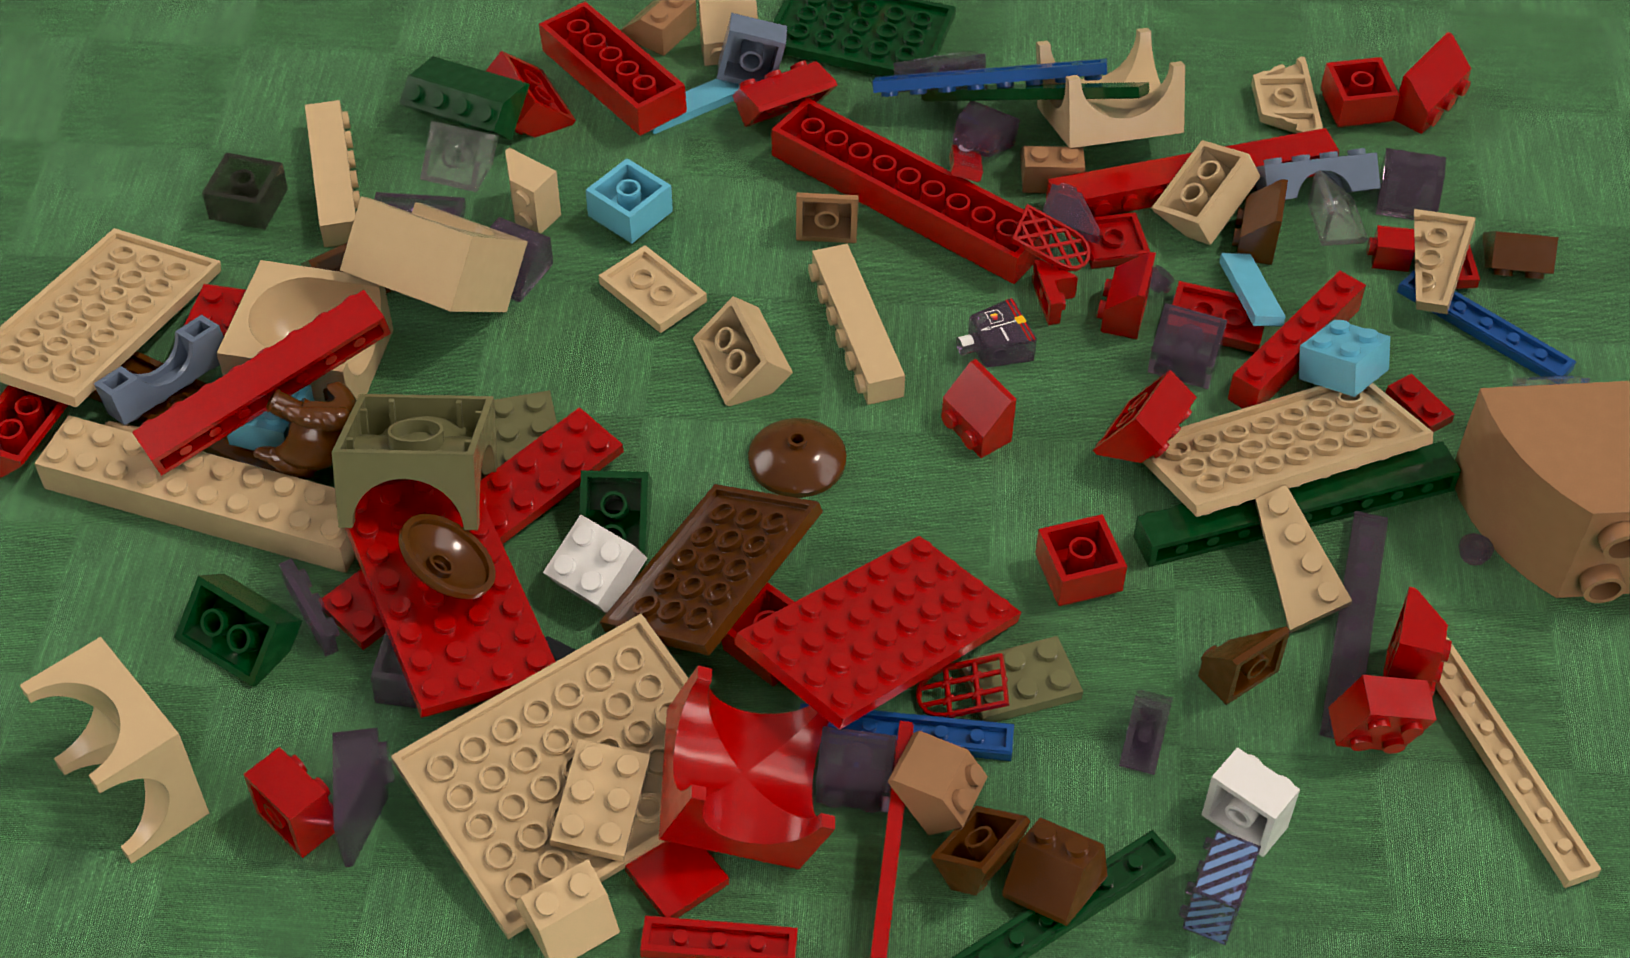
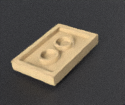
[599,245,707,333]
[550,739,650,862]

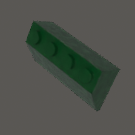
[399,56,530,140]

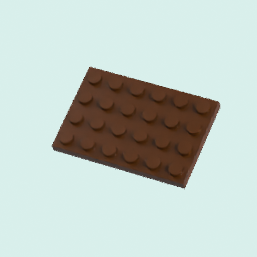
[600,484,823,655]

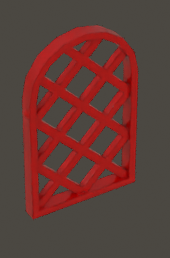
[1010,204,1091,271]

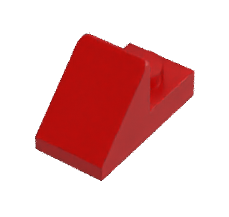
[1032,259,1078,326]

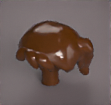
[253,381,356,480]

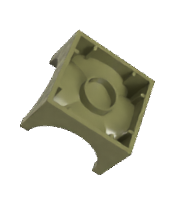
[332,394,498,530]

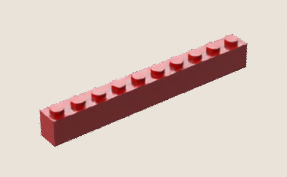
[1046,128,1340,224]

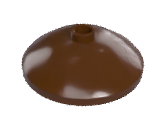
[748,418,846,498]
[399,514,496,599]

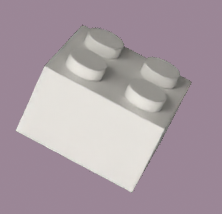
[543,515,647,613]
[1202,747,1300,857]

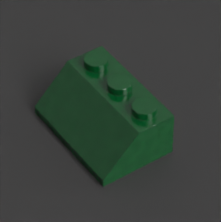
[174,573,303,686]

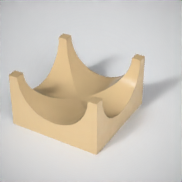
[1036,28,1185,148]
[20,637,209,864]

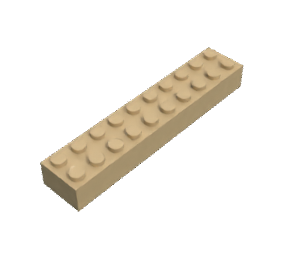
[34,415,356,573]

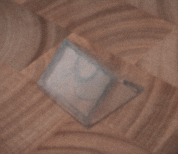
[1308,170,1368,246]

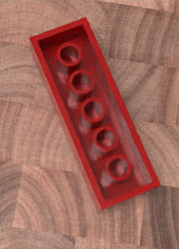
[539,1,687,136]

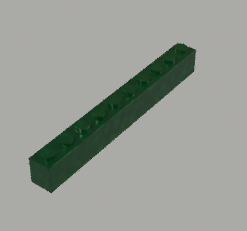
[1133,441,1461,567]

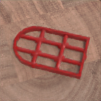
[916,653,1010,718]

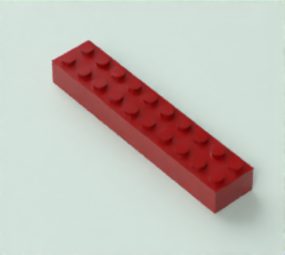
[771,98,1050,284]

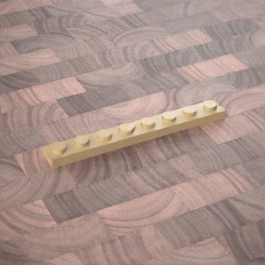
[1435,637,1602,888]

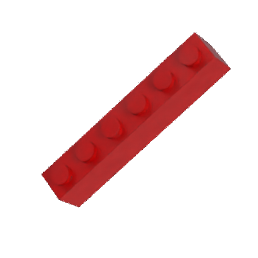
[1227,270,1366,409]

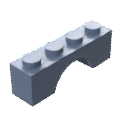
[1255,148,1381,200]
[94,315,224,425]

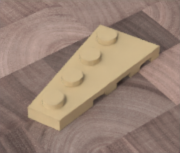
[1414,209,1475,314]
[1255,485,1352,633]

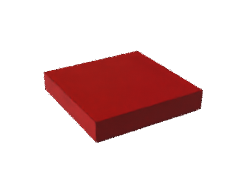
[1077,212,1150,269]
[625,841,729,918]

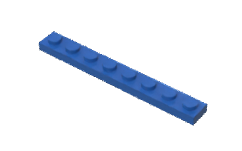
[872,58,1108,97]

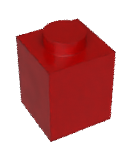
[1367,225,1415,272]

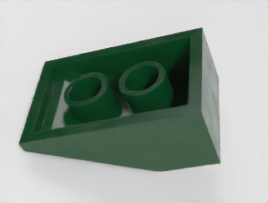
[579,470,652,573]

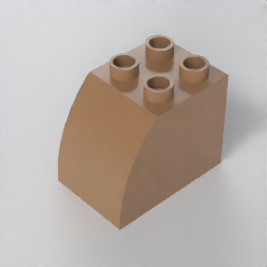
[1455,381,1630,603]

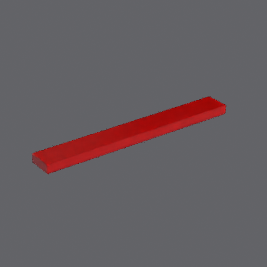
[870,721,914,958]

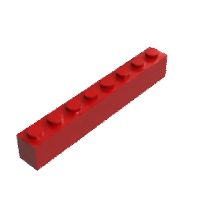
[132,290,391,476]

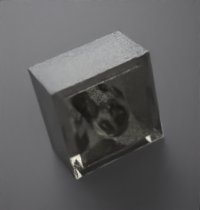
[202,153,288,230]

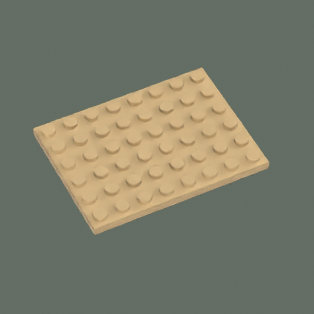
[391,614,689,939]

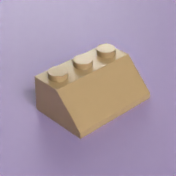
[1152,140,1261,245]
[693,296,793,406]

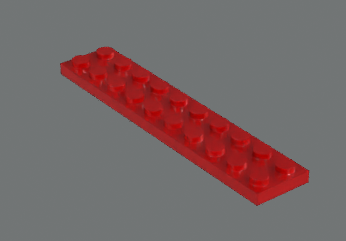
[318,407,624,650]

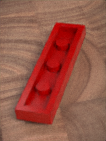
[640,915,798,958]

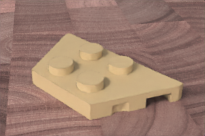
[1251,57,1323,133]

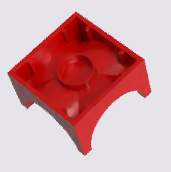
[659,666,835,869]

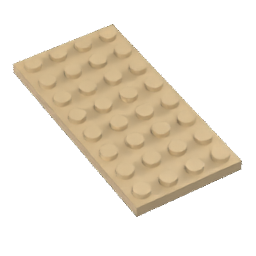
[0,228,221,407]
[1143,383,1433,517]

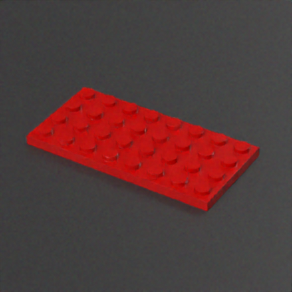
[336,479,556,718]
[734,536,1022,730]

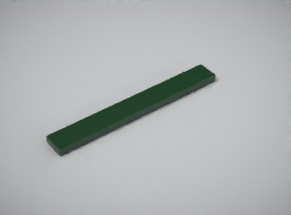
[921,82,1150,102]
[951,830,1176,958]

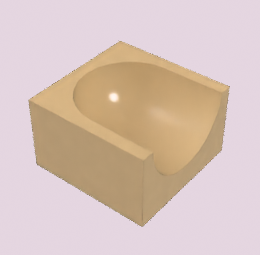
[340,196,528,312]
[217,260,393,402]

